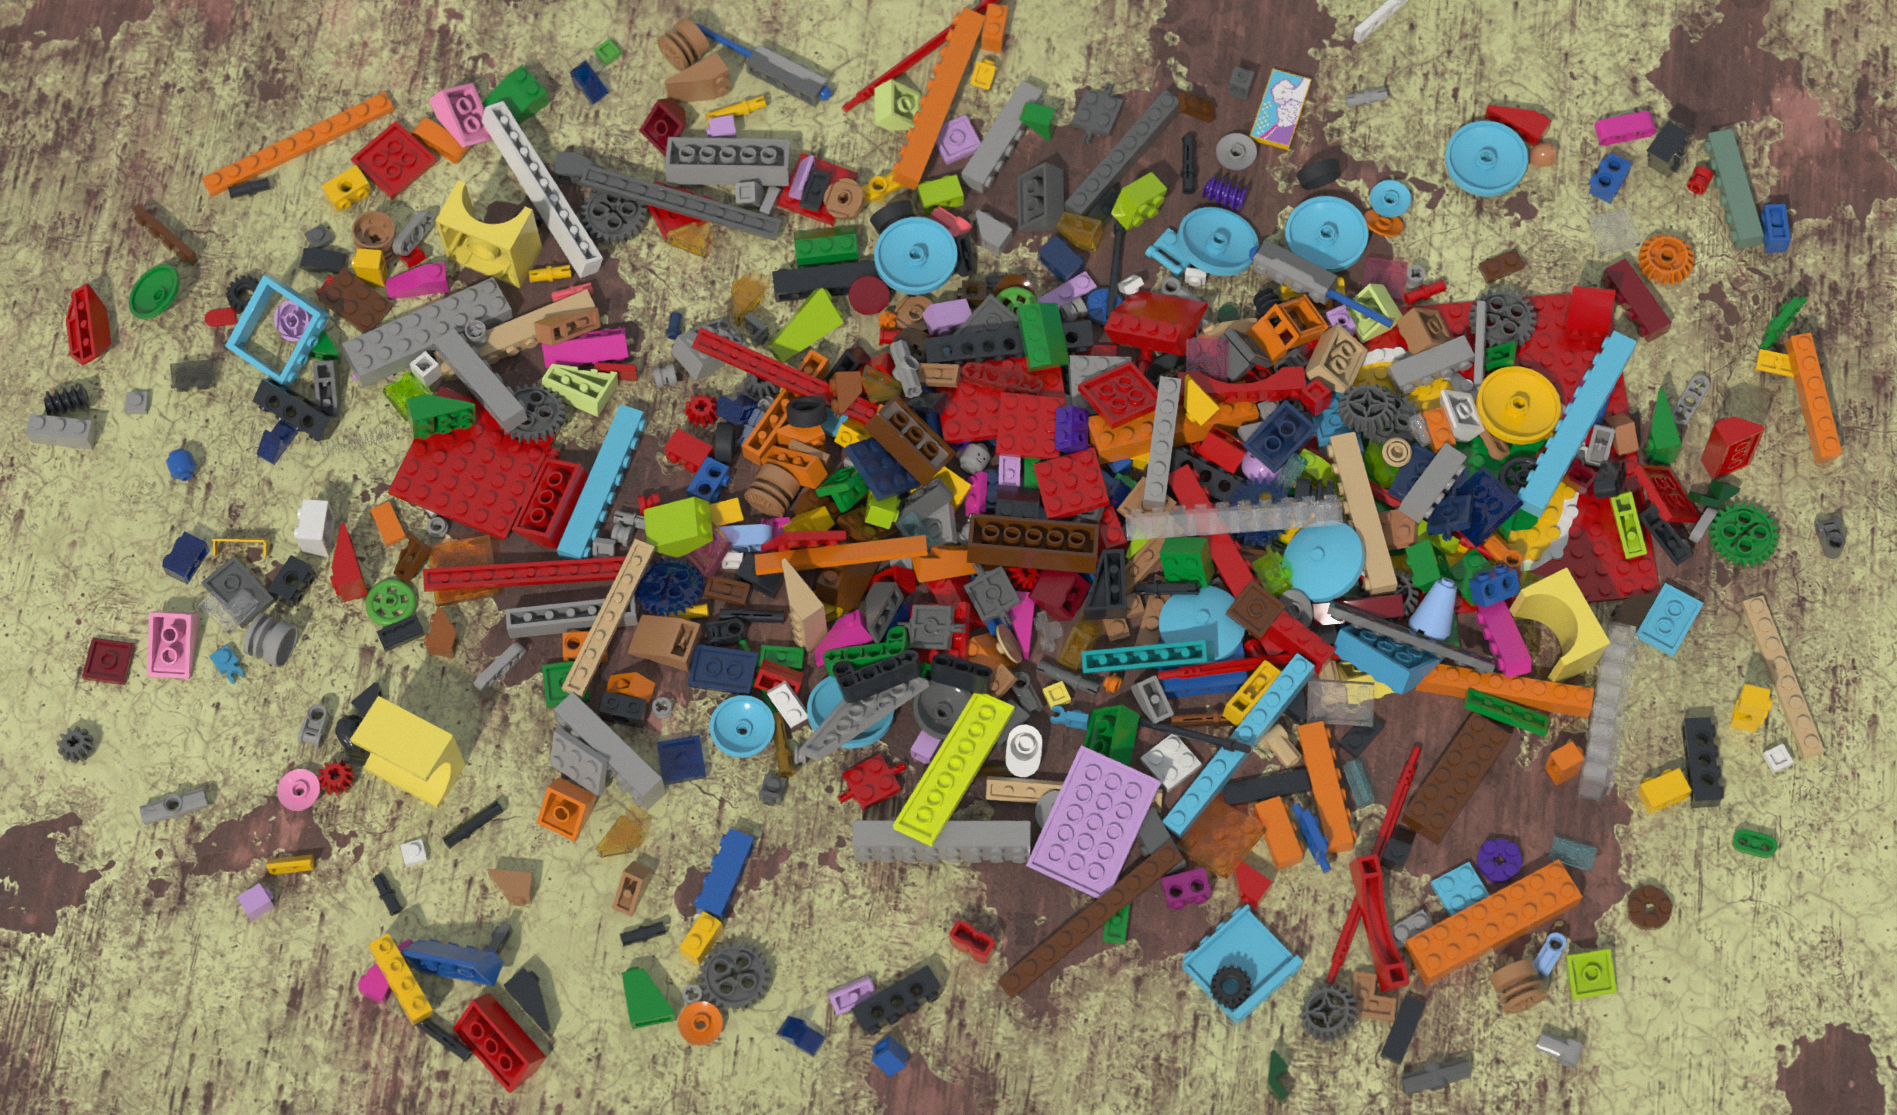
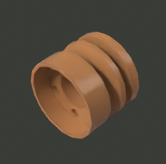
[657,18,710,72]
[352,211,396,263]
[744,464,800,518]
[1489,959,1548,1014]

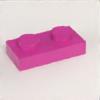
[966,471,988,516]

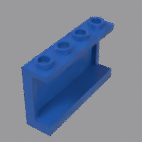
[1155,641,1247,699]

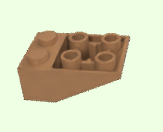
[627,615,702,672]

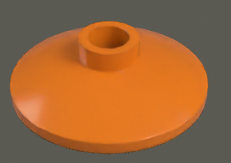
[1364,209,1404,237]
[678,1001,723,1046]

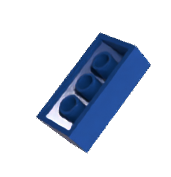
[401,939,504,986]

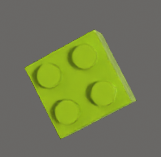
[1111,172,1167,230]

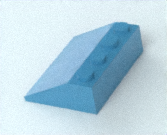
[1334,625,1443,695]

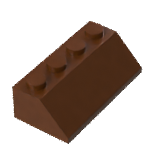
[864,394,956,486]
[815,530,880,612]

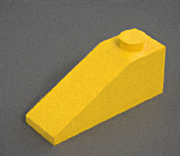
[1222,660,1281,727]

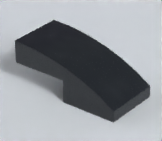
[299,248,346,274]

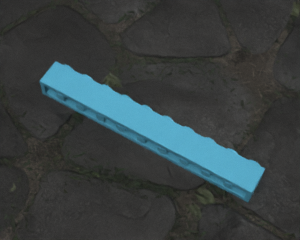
[1517,331,1637,518]
[1162,653,1315,841]

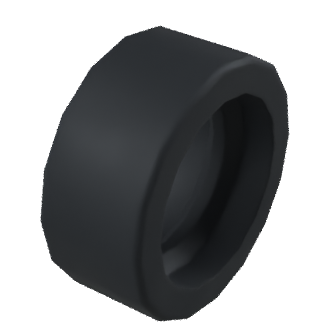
[786,396,827,428]
[715,422,736,463]

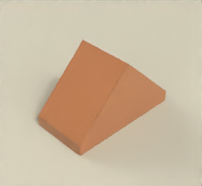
[1603,413,1639,457]

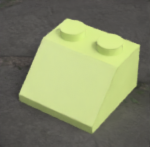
[875,79,921,130]
[1345,284,1403,342]

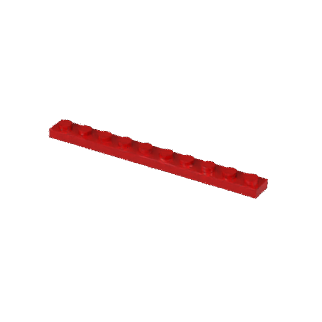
[691,327,878,424]
[423,556,626,592]

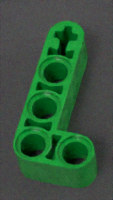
[823,626,911,678]

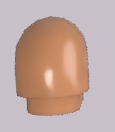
[1528,142,1556,167]

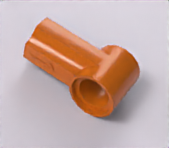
[1484,534,1523,575]

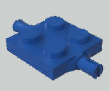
[1292,803,1332,873]

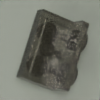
[170,359,216,392]

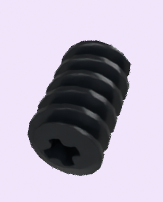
[1253,288,1282,329]
[44,383,90,416]

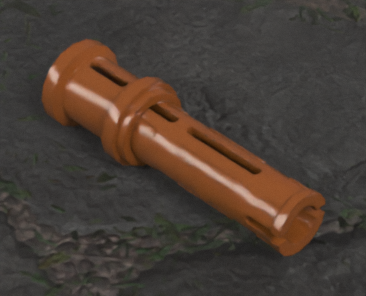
[1171,710,1237,729]

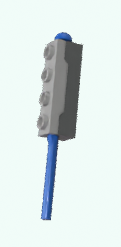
[696,23,832,108]
[1249,239,1394,328]

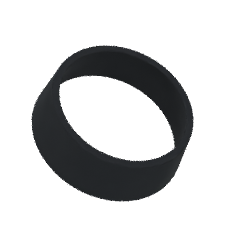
[1296,158,1341,190]
[870,200,915,235]
[1145,353,1191,389]

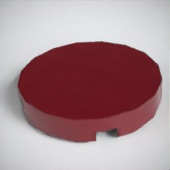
[848,274,890,316]

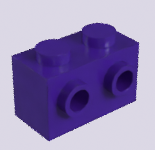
[1055,405,1089,454]

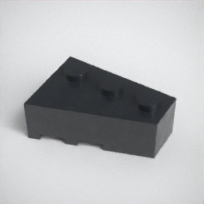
[1646,121,1689,178]
[1084,549,1127,620]

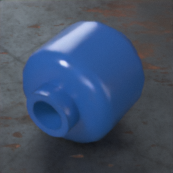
[166,449,197,481]

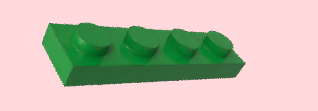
[1464,687,1549,737]

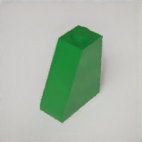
[621,967,676,1029]

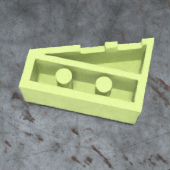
[542,364,618,417]

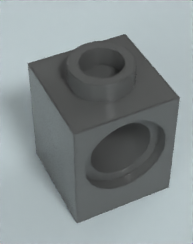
[1228,66,1254,101]

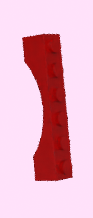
[1177,366,1306,405]
[1349,854,1410,993]

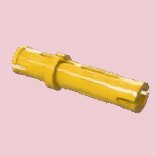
[705,95,767,126]

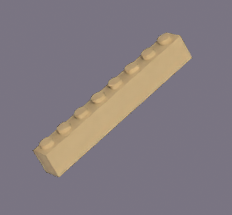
[433,289,595,382]
[1326,432,1397,596]

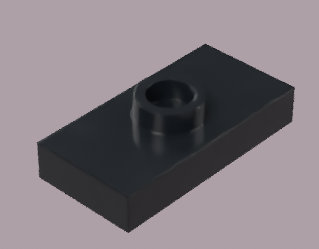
[377,615,425,652]

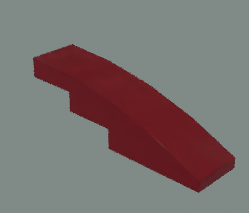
[1311,593,1404,625]

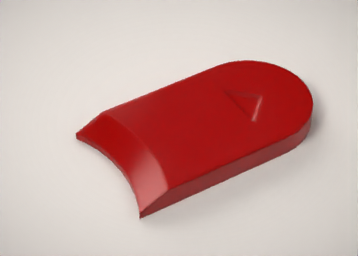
[204,308,237,327]

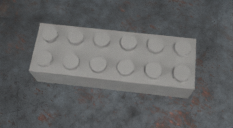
[665,137,791,186]
[553,692,666,811]

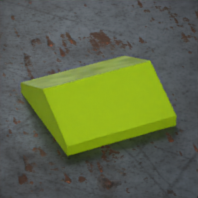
[1566,948,1617,1000]

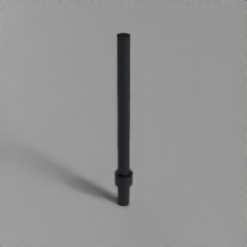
[1106,220,1126,319]
[1138,717,1251,754]

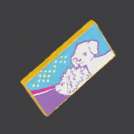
[1250,69,1312,150]

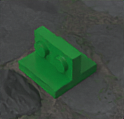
[815,466,869,513]

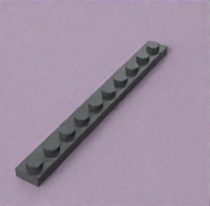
[580,164,782,241]

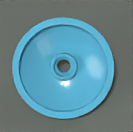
[710,695,775,758]

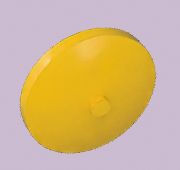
[1476,366,1561,445]

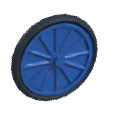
[1083,287,1124,326]

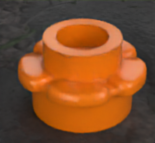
[878,311,898,330]
[1104,673,1122,694]

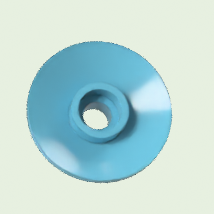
[1370,180,1411,217]

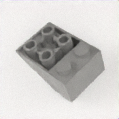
[671,317,749,381]

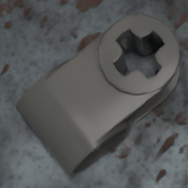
[1273,347,1310,374]
[1814,516,1846,559]

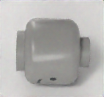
[960,443,991,475]

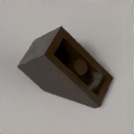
[1611,593,1657,637]

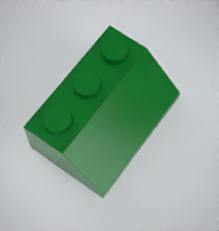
[793,225,859,269]
[1016,303,1070,372]
[1084,705,1140,767]

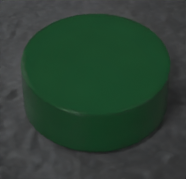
[1217,305,1238,323]

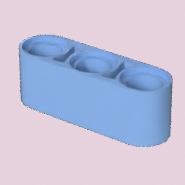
[712,524,773,553]

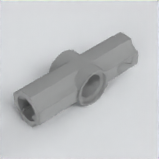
[890,340,922,398]
[140,788,209,825]

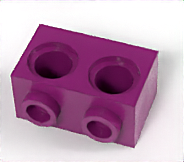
[1161,867,1211,910]

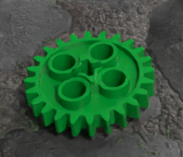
[1708,502,1779,569]

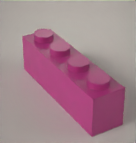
[542,327,628,368]
[1475,600,1531,678]

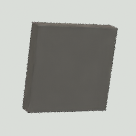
[1225,328,1272,368]

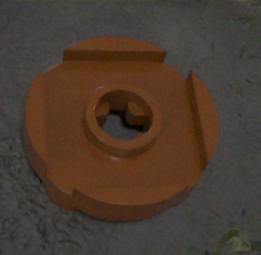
[1627,885,1673,931]

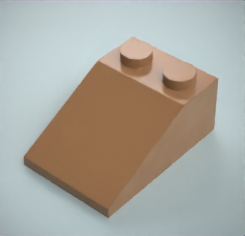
[664,52,732,103]

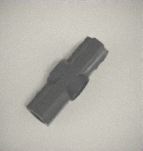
[1400,1058,1471,1096]

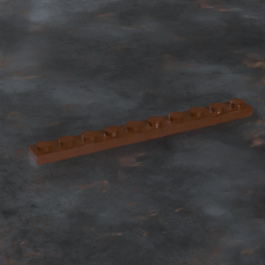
[997,841,1183,1000]

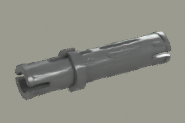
[1036,659,1101,696]

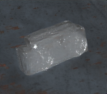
[1033,611,1063,653]

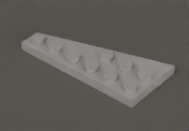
[800,677,929,761]

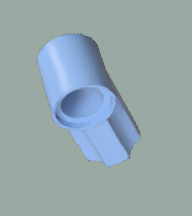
[1533,933,1566,978]

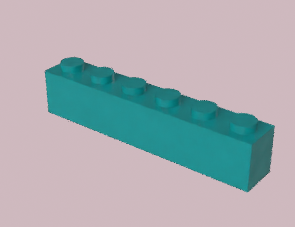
[1082,640,1215,674]

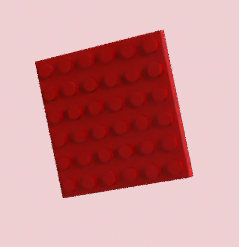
[388,386,556,541]

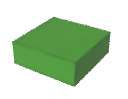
[593,38,622,66]

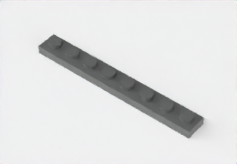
[1327,601,1496,674]

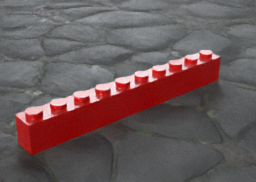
[1168,464,1289,655]

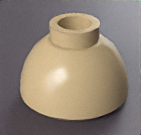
[1382,438,1412,467]

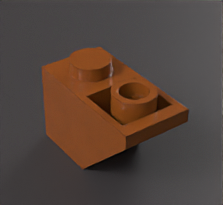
[829,371,862,419]
[424,607,459,659]

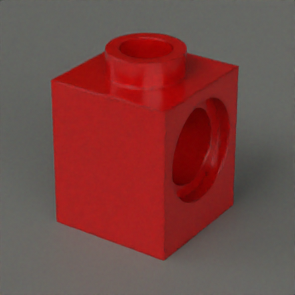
[1301,378,1331,417]

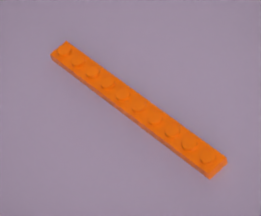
[202,91,395,198]

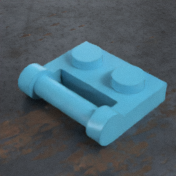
[1145,228,1192,278]

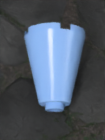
[1408,577,1457,641]

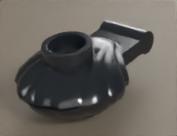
[335,714,366,766]

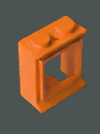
[1263,294,1329,350]

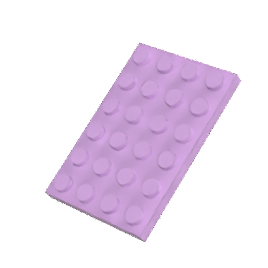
[1026,745,1162,899]

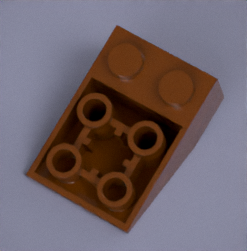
[794,468,868,531]

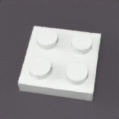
[1140,734,1202,792]

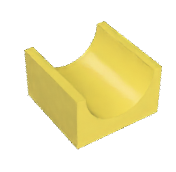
[435,180,542,288]
[1509,568,1610,683]
[350,696,466,808]

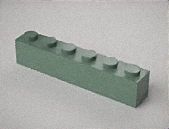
[1703,129,1764,250]

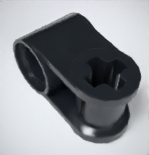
[704,619,746,647]

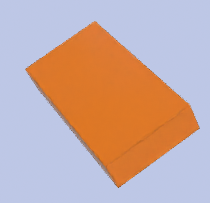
[370,501,406,547]

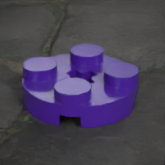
[1477,839,1522,884]

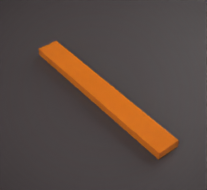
[755,535,928,575]

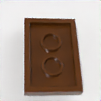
[318,267,393,334]
[836,505,905,543]

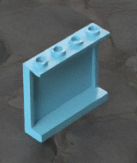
[1182,904,1303,1025]

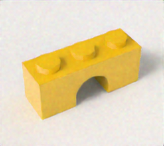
[1729,684,1773,733]

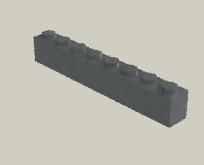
[1065,90,1180,225]

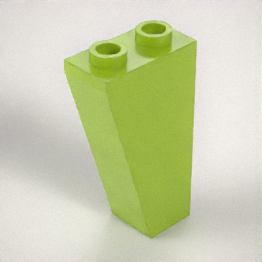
[767,288,844,363]

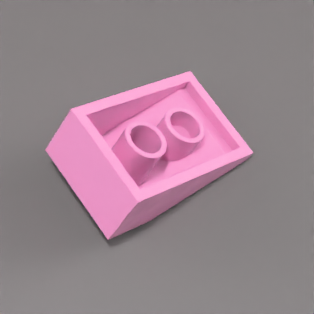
[429,83,493,148]
[147,610,199,679]

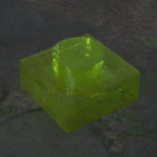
[1519,570,1544,591]

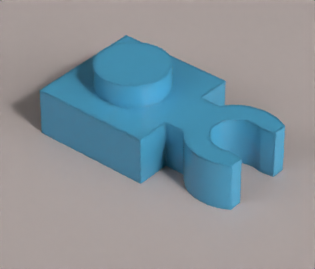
[209,644,245,684]

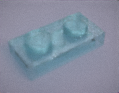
[1548,836,1597,871]

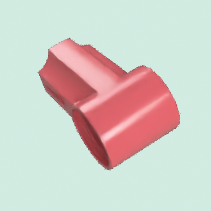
[930,206,972,237]

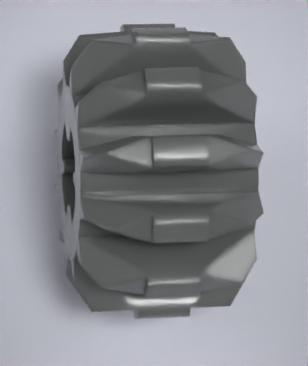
[744,373,779,400]
[57,726,95,764]

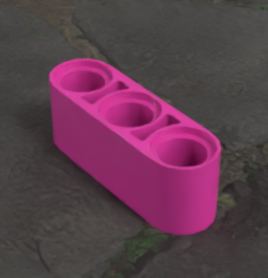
[1594,111,1657,146]

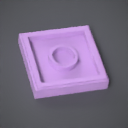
[935,114,981,165]

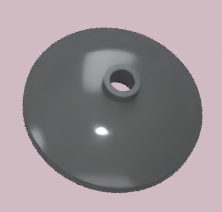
[912,680,972,740]

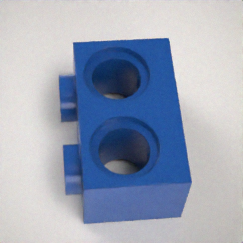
[1588,152,1632,204]
[1760,204,1791,253]
[686,456,732,505]
[1469,564,1520,608]

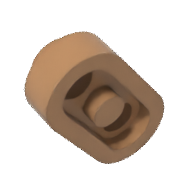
[1479,425,1509,460]

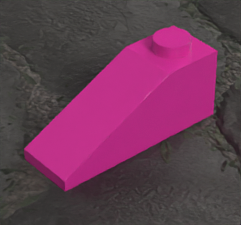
[386,262,450,300]
[1008,591,1035,660]
[814,609,873,667]
[358,939,413,1006]

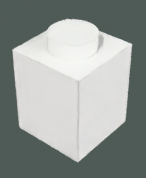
[410,351,442,388]

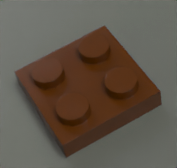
[1225,580,1286,640]

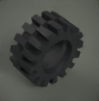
[226,275,259,315]
[1210,965,1251,1009]

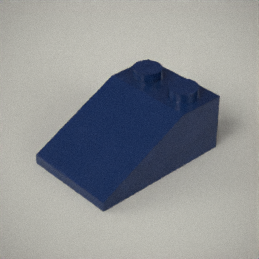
[1243,400,1317,474]

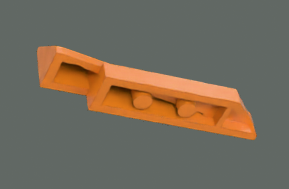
[911,545,1008,582]

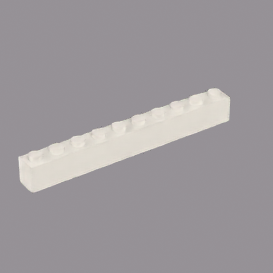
[481,101,603,278]

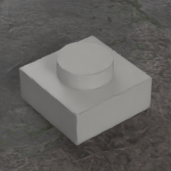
[125,392,149,415]
[593,537,615,558]

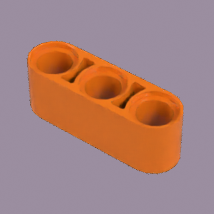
[411,117,470,164]

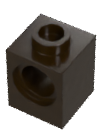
[957,280,987,309]

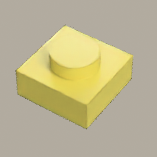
[1042,681,1071,710]

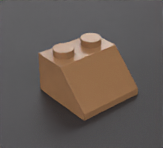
[1396,308,1453,355]

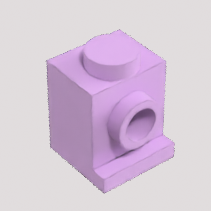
[1325,305,1356,336]

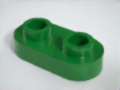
[1732,829,1777,859]

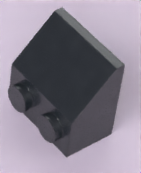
[995,485,1040,519]

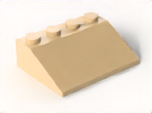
[782,558,827,653]

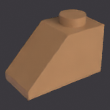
[612,861,653,917]
[488,869,535,906]

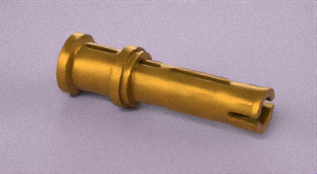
[772,712,797,778]

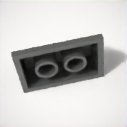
[1017,162,1065,232]

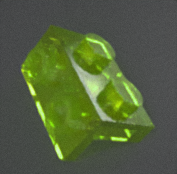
[382,372,426,422]
[1363,442,1400,488]
[1251,546,1293,597]

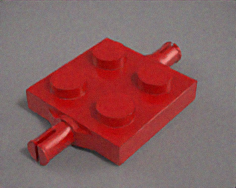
[837,754,906,811]

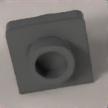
[744,311,769,349]
[758,774,787,806]

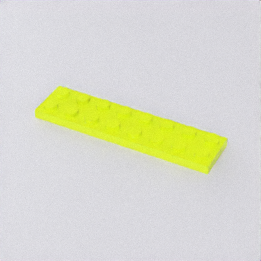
[893,693,1015,847]

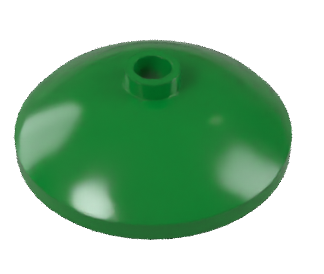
[129,264,180,320]

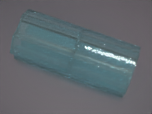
[1270,453,1308,498]
[1343,760,1375,808]

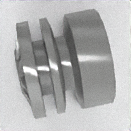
[243,613,298,667]

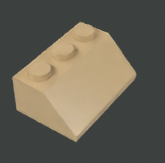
[1304,323,1368,393]

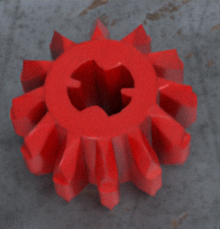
[684,392,720,428]
[1004,566,1040,591]
[317,759,355,797]

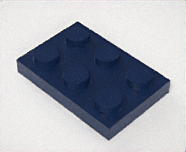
[687,644,760,696]

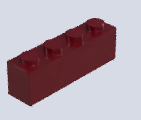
[1602,258,1672,343]

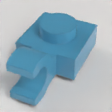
[1050,705,1089,730]

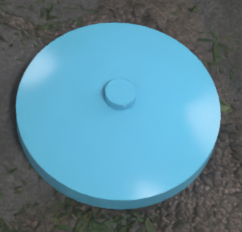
[1445,121,1528,197]
[1285,196,1368,273]
[1177,207,1259,276]
[874,217,957,295]
[1282,520,1365,602]
[1159,586,1245,665]
[807,676,894,749]

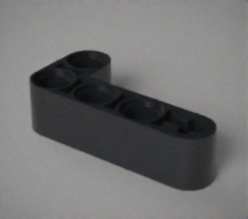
[832,650,923,703]

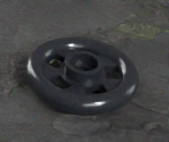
[1498,456,1538,498]

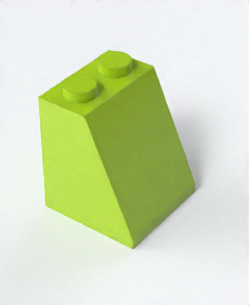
[644,497,713,558]

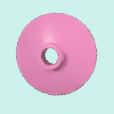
[277,769,320,811]

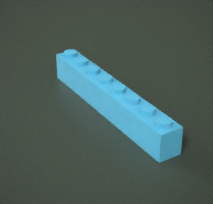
[557,404,647,560]

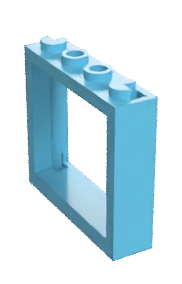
[225,275,331,386]

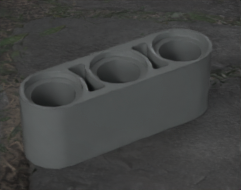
[897,478,954,529]

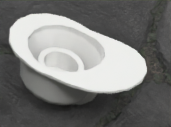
[1006,725,1042,777]

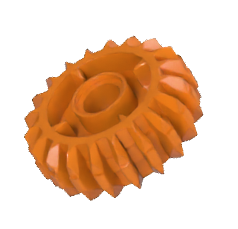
[1638,232,1695,287]

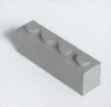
[1387,335,1475,394]
[1398,443,1467,524]

